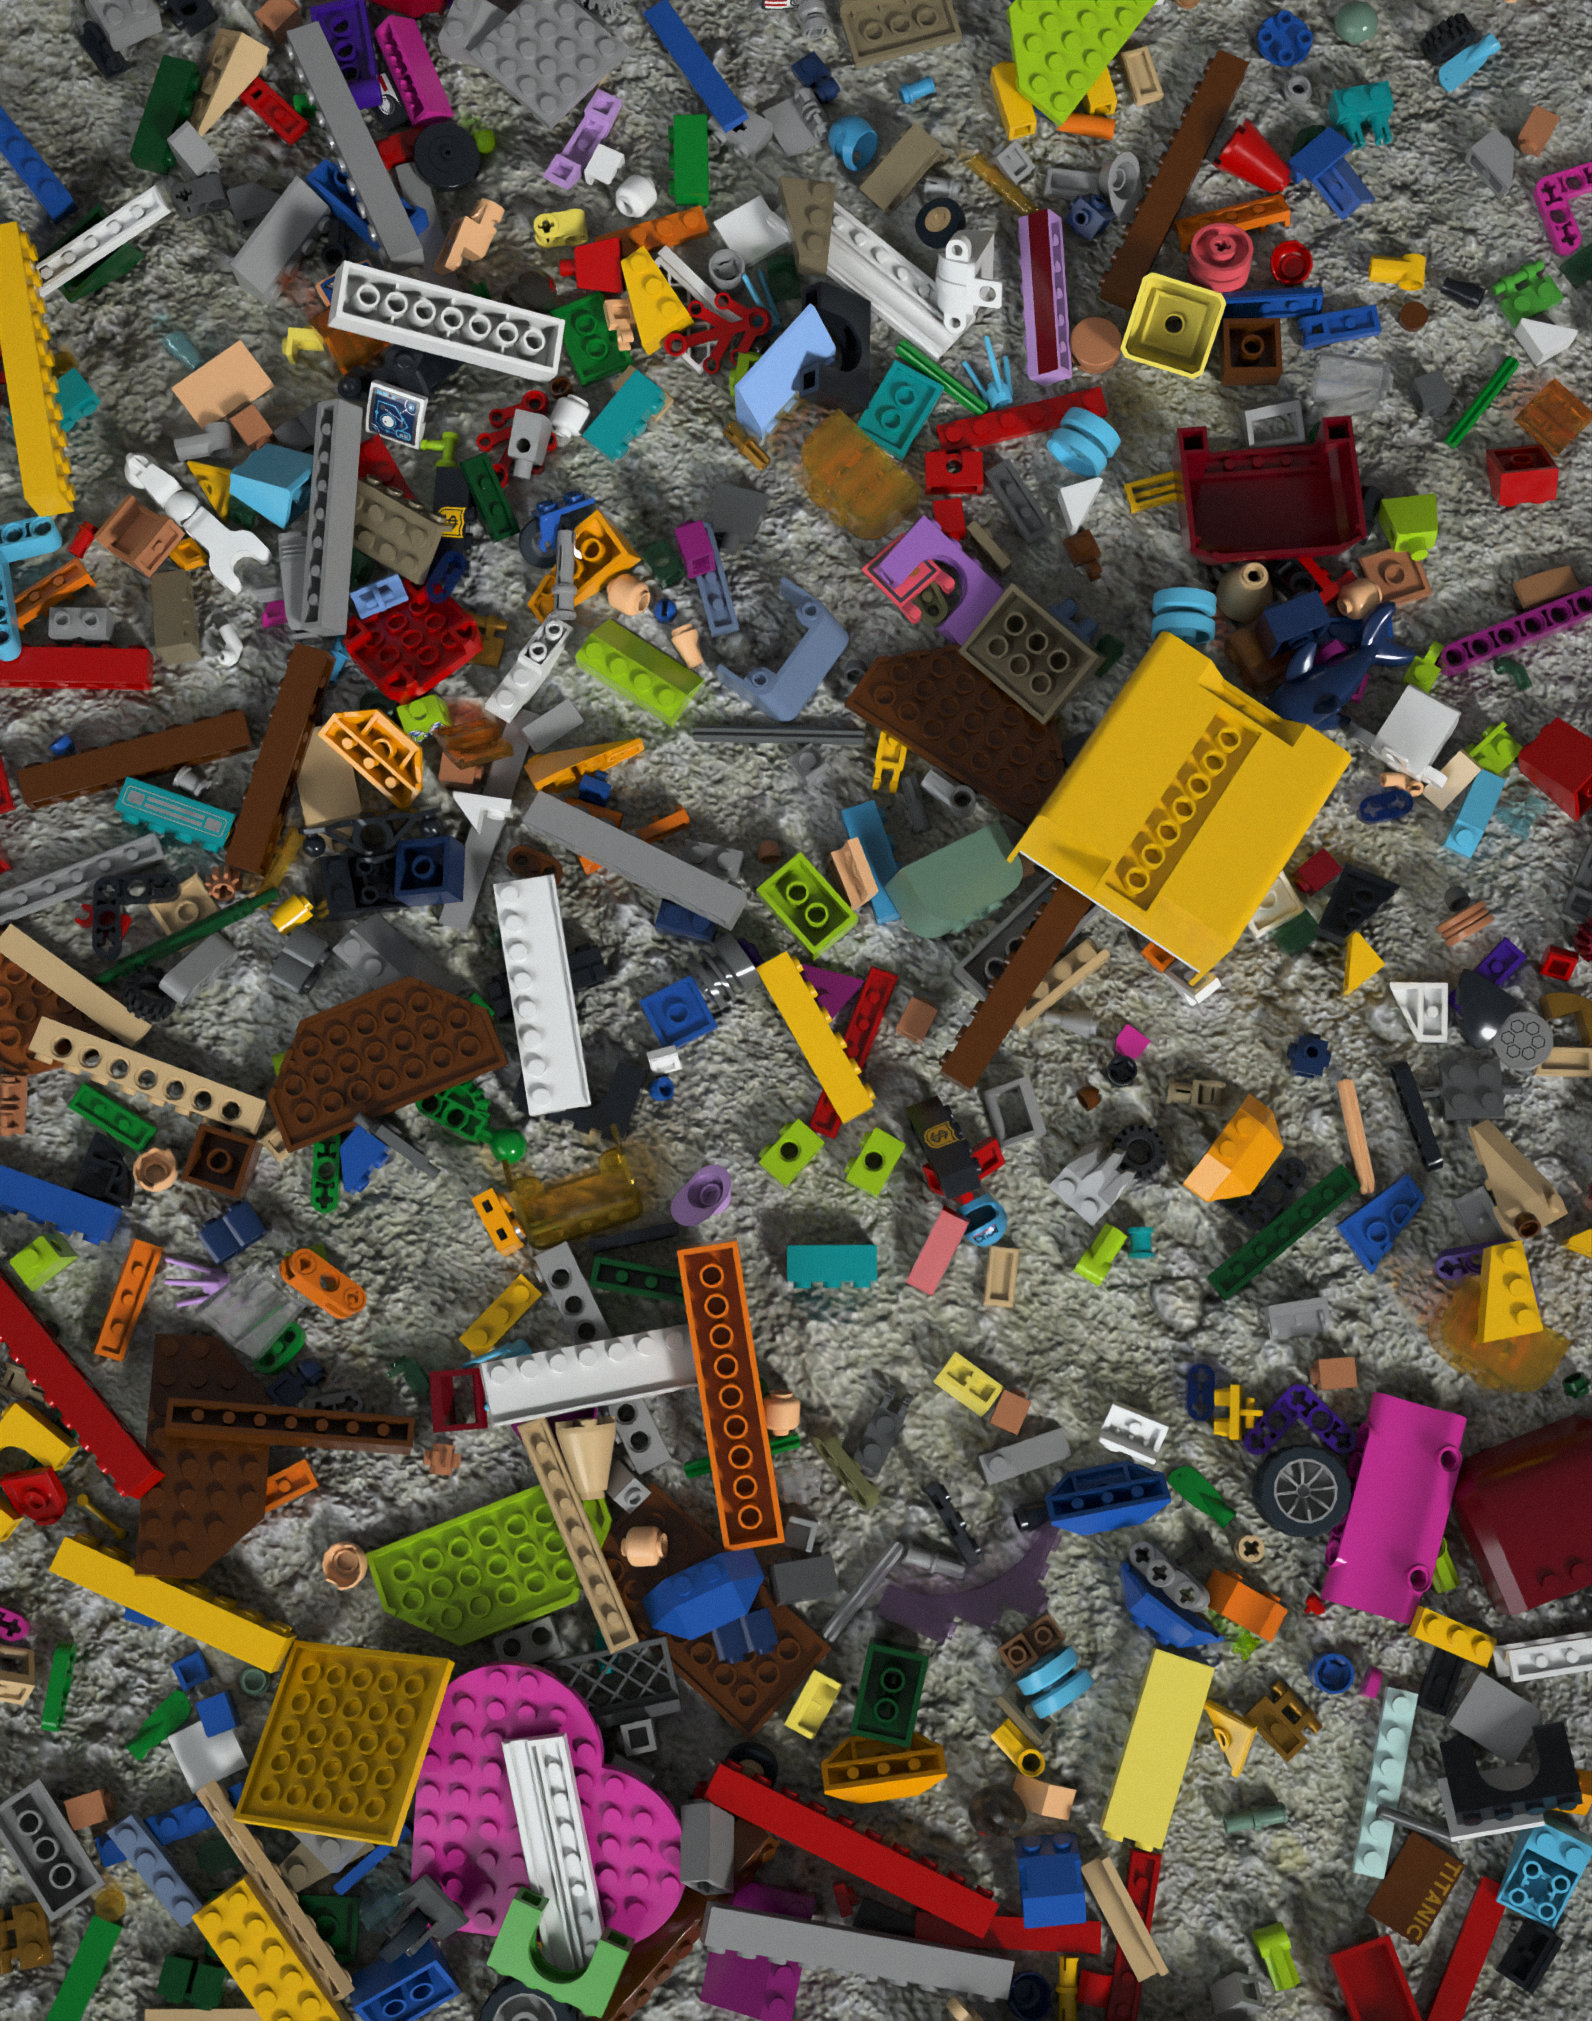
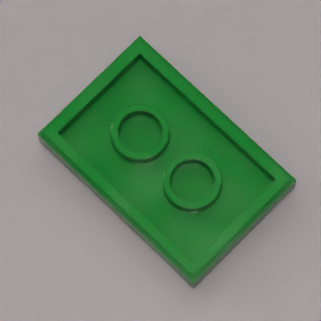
[550,291,634,388]

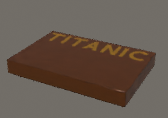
[1364,1830,1466,1946]

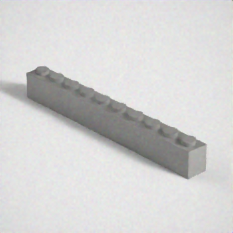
[284,21,424,274]
[700,1900,1015,2003]

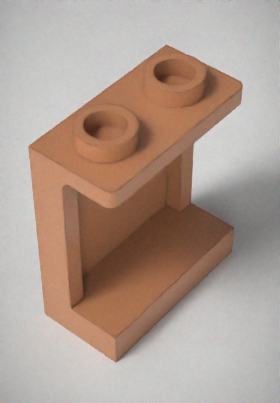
[94,494,185,578]

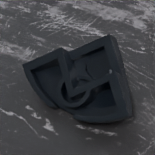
[1455,968,1517,1050]
[71,1132,135,1208]

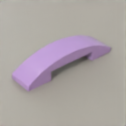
[543,88,622,190]

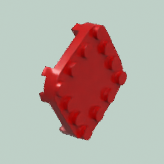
[342,576,483,705]

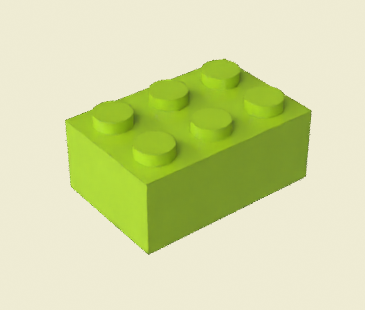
[756,851,858,961]

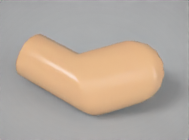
[1379,772,1424,797]

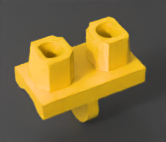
[1214,1384,1263,1441]

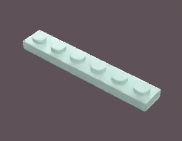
[1351,1686,1418,1879]

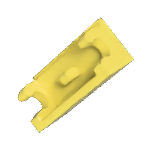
[933,1351,1004,1418]
[784,1668,843,1740]

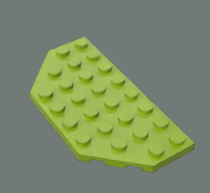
[1006,0,1157,127]
[366,1472,613,1648]

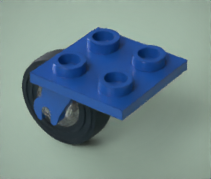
[519,490,595,569]

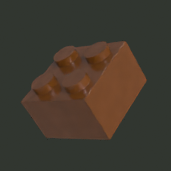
[1218,318,1283,386]
[180,1123,263,1201]

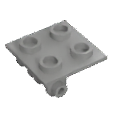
[762,84,832,159]

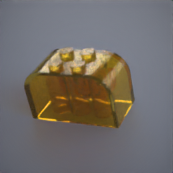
[801,408,920,541]
[1428,1276,1572,1394]

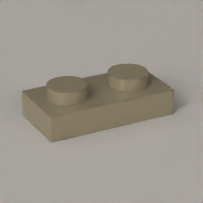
[965,520,1012,578]
[995,1679,1058,1748]

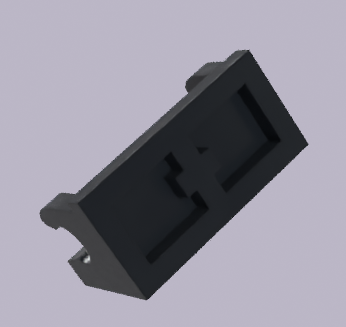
[1496,1917,1565,1995]

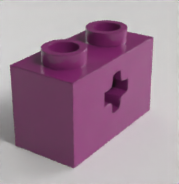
[674,520,716,579]

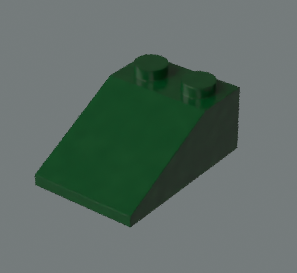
[38,204,146,303]
[850,1636,930,1748]

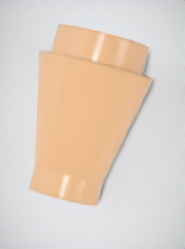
[671,624,704,669]

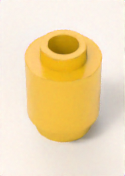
[269,894,314,936]

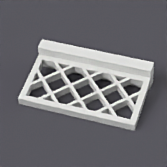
[620,245,746,374]

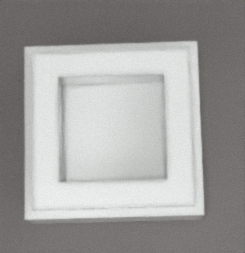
[646,1045,682,1076]

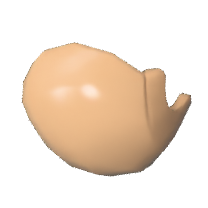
[133,1147,179,1192]
[322,1541,368,1590]

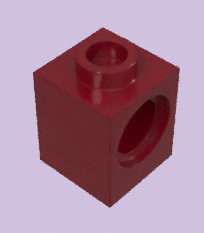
[1292,847,1343,897]

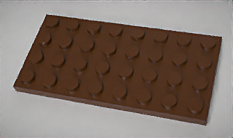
[601,1482,832,1741]

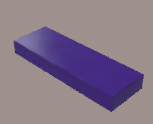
[1448,937,1527,1017]

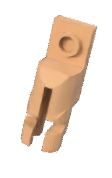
[432,198,505,275]

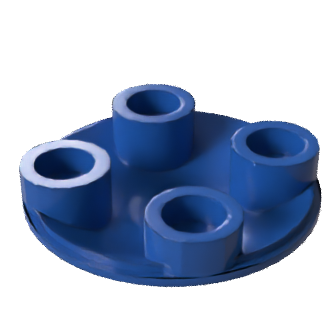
[1257,10,1313,67]

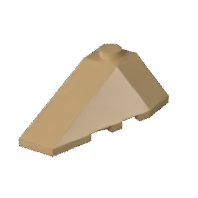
[188,28,270,137]
[1468,1119,1568,1241]

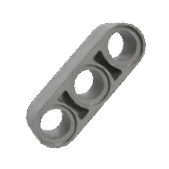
[159,932,240,1006]

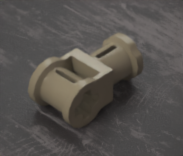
[1165,1078,1226,1114]
[0,1362,52,1408]

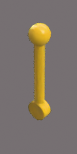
[77,1494,127,1540]

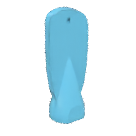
[1438,33,1501,92]

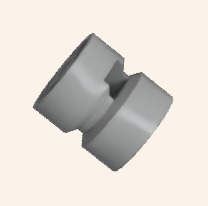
[709,249,746,300]

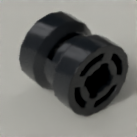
[1105,1055,1138,1089]

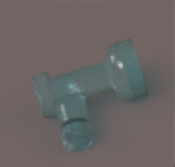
[1496,795,1550,841]

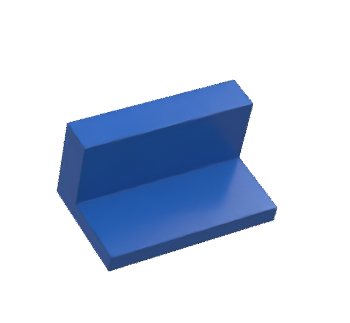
[1288,126,1353,184]
[1313,157,1375,220]

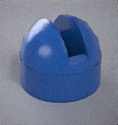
[654,599,677,623]
[49,733,75,756]
[648,1076,674,1101]

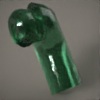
[1290,124,1326,157]
[1493,656,1533,692]

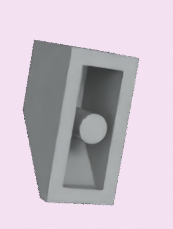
[167,121,222,180]
[1464,127,1514,200]

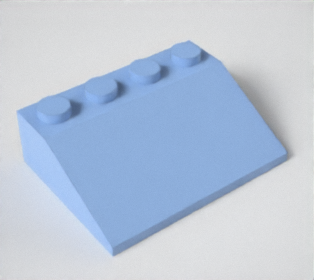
[734,303,836,440]

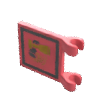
[861,532,955,625]

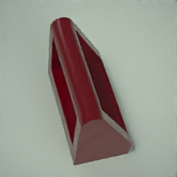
[429,1368,488,1433]

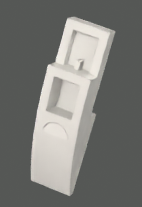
[485,614,574,724]

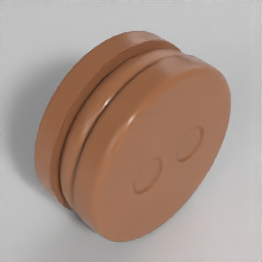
[1070,316,1122,374]
[1436,899,1495,948]

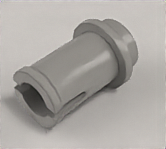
[924,174,961,199]

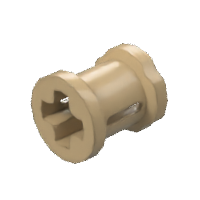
[1233,1534,1264,1562]

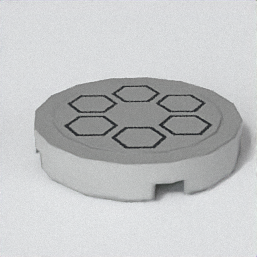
[1493,1012,1554,1071]

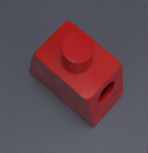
[559,236,626,293]

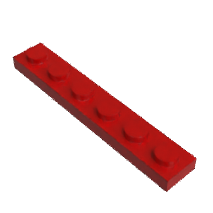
[936,386,1108,454]

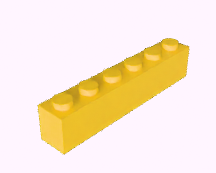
[756,951,876,1124]

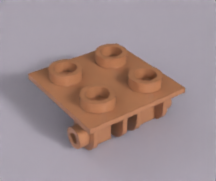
[0,1074,28,1136]

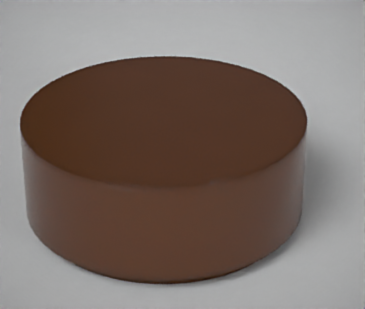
[1398,301,1428,332]

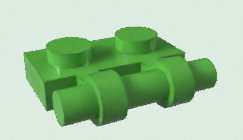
[1490,259,1564,328]

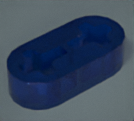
[425,551,467,604]
[1357,790,1414,825]
[1185,1364,1215,1421]

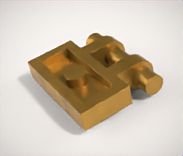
[464,609,509,670]
[1242,1680,1323,1763]
[0,1901,55,1974]

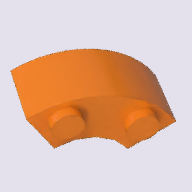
[1205,1568,1288,1643]

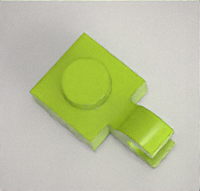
[1400,641,1444,693]

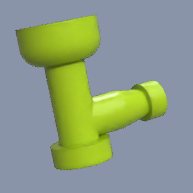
[420,432,459,473]

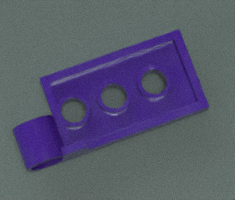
[309,0,383,110]

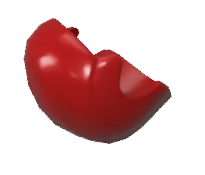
[1270,240,1313,286]

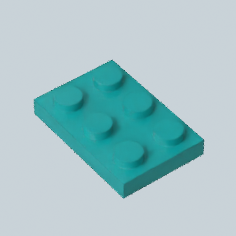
[853,360,944,461]

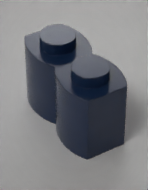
[197,1200,270,1266]
[711,1606,779,1665]

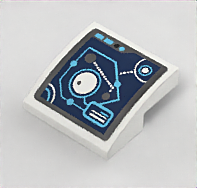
[366,379,428,450]

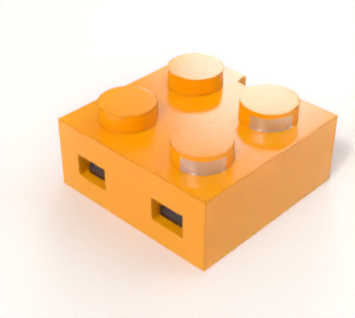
[471,1188,527,1257]

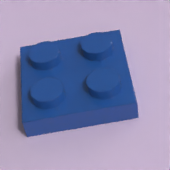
[639,975,718,1049]

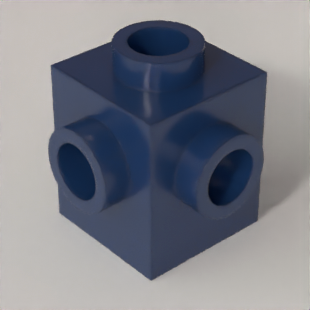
[1065,193,1116,241]
[1286,1033,1331,1080]

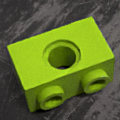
[758,1118,825,1189]
[844,1127,907,1199]

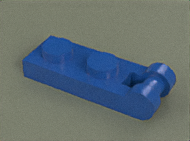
[1297,304,1382,350]

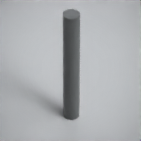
[1376,1805,1463,1846]

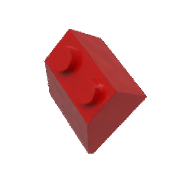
[1486,444,1559,507]

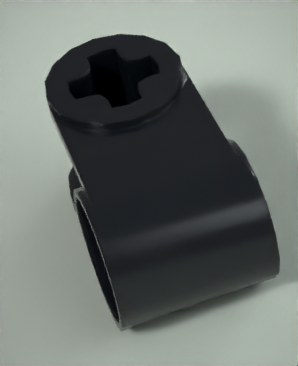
[1264,559,1315,601]

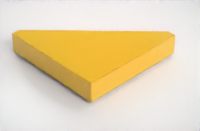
[187,460,234,523]
[1203,1699,1258,1778]

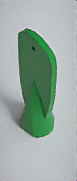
[1167,1466,1237,1529]
[125,1690,191,1761]

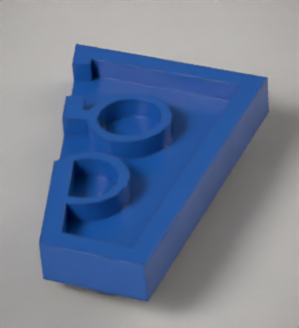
[1335,1174,1425,1275]

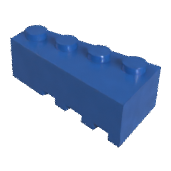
[305,159,429,253]

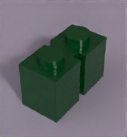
[156,1950,230,2011]

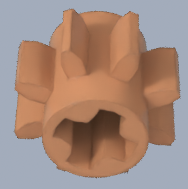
[205,865,243,901]
[423,1443,461,1476]

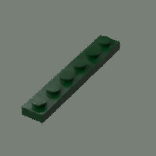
[1205,1164,1361,1301]

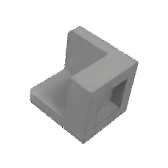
[782,1515,819,1553]
[1210,1971,1263,2021]

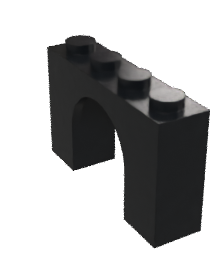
[799,281,871,416]
[511,1062,648,1144]
[1439,1721,1583,1826]

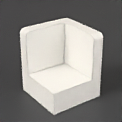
[584,143,626,185]

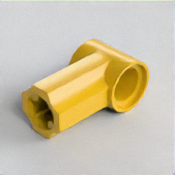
[1368,253,1426,291]
[990,1718,1045,1777]

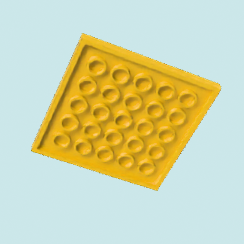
[233,1640,455,1847]

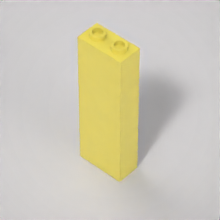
[1099,1647,1215,1852]

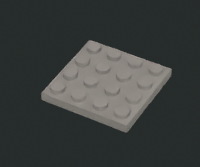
[469,0,628,130]

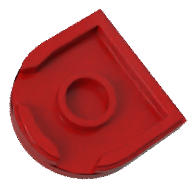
[0,1466,68,1526]

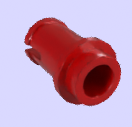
[66,521,99,560]

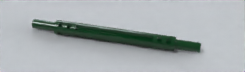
[91,886,281,986]

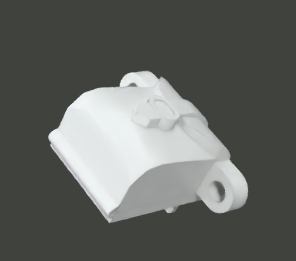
[936,229,1003,333]
[1351,684,1462,790]

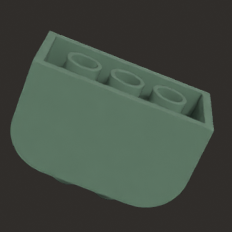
[884,821,1023,938]

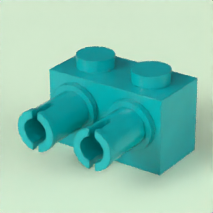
[1327,81,1394,151]

